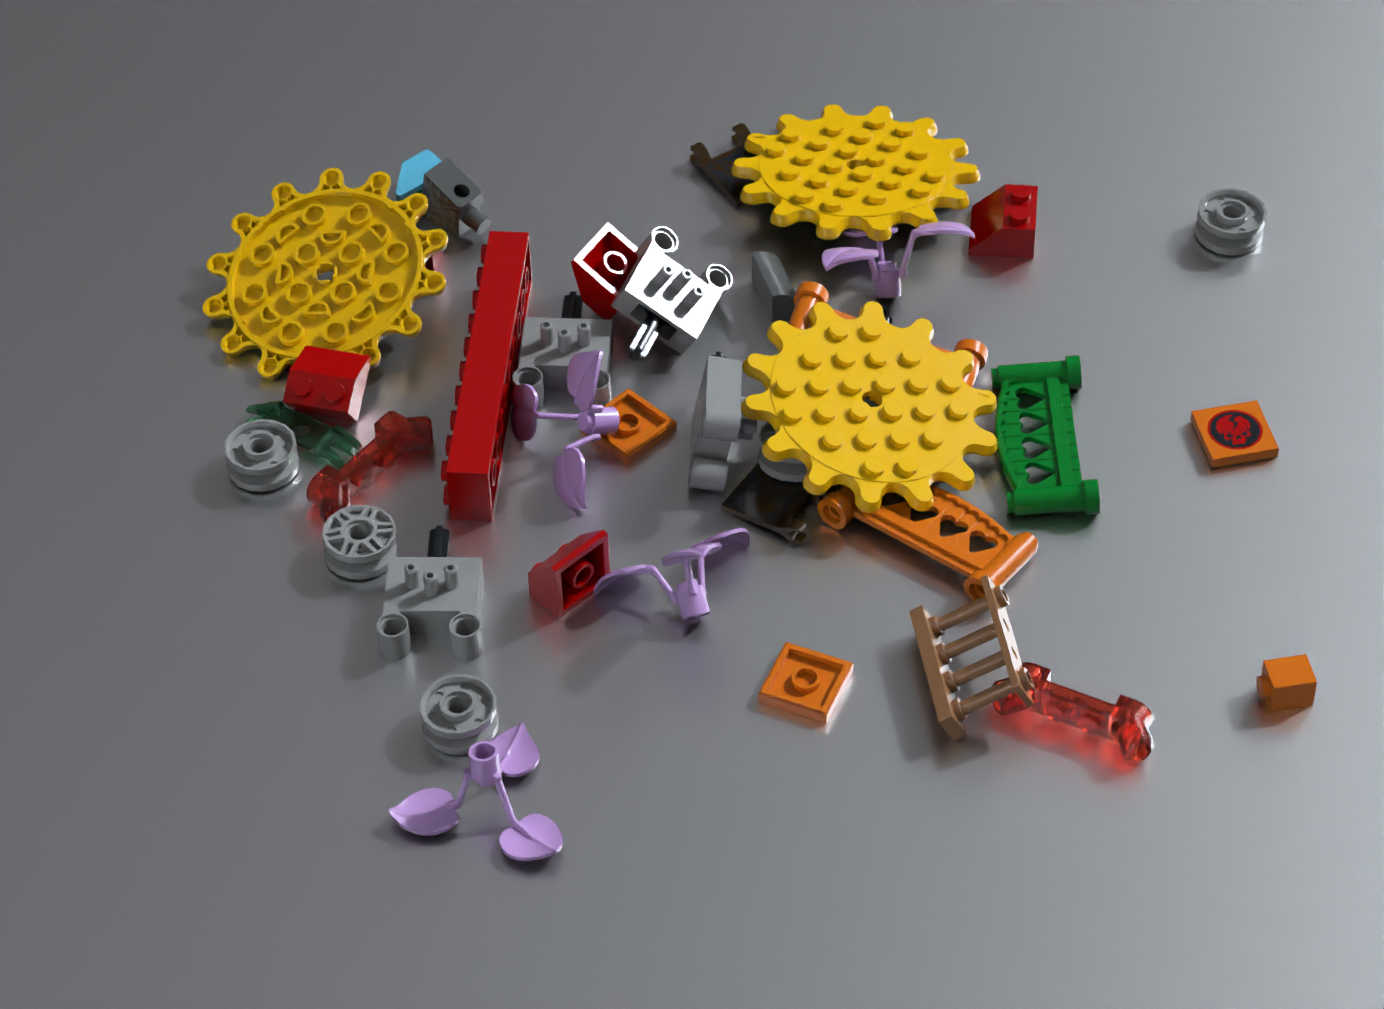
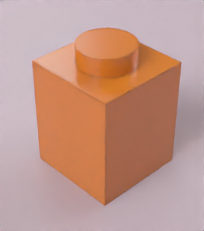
[1256,654,1317,712]

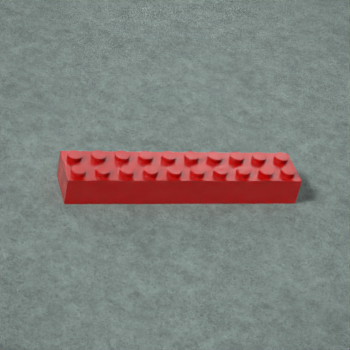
[441,231,533,522]

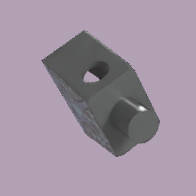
[422,158,491,237]

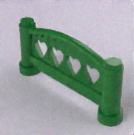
[991,355,1100,516]

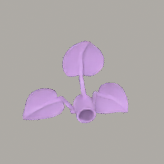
[822,221,975,298]
[511,350,620,510]
[593,528,750,621]
[389,722,563,861]

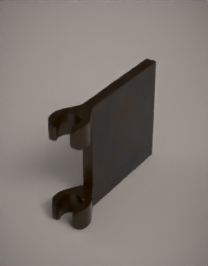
[690,123,758,207]
[721,462,836,545]

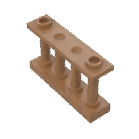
[909,575,1034,741]

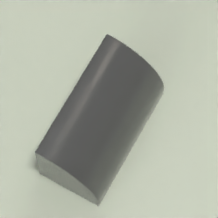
[752,251,795,323]

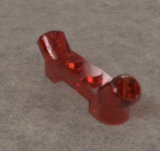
[306,410,434,524]
[992,662,1154,762]

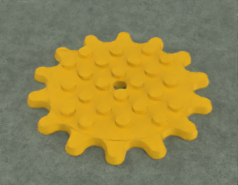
[731,104,980,241]
[202,168,448,380]
[741,301,997,513]

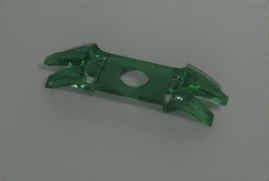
[245,401,362,470]

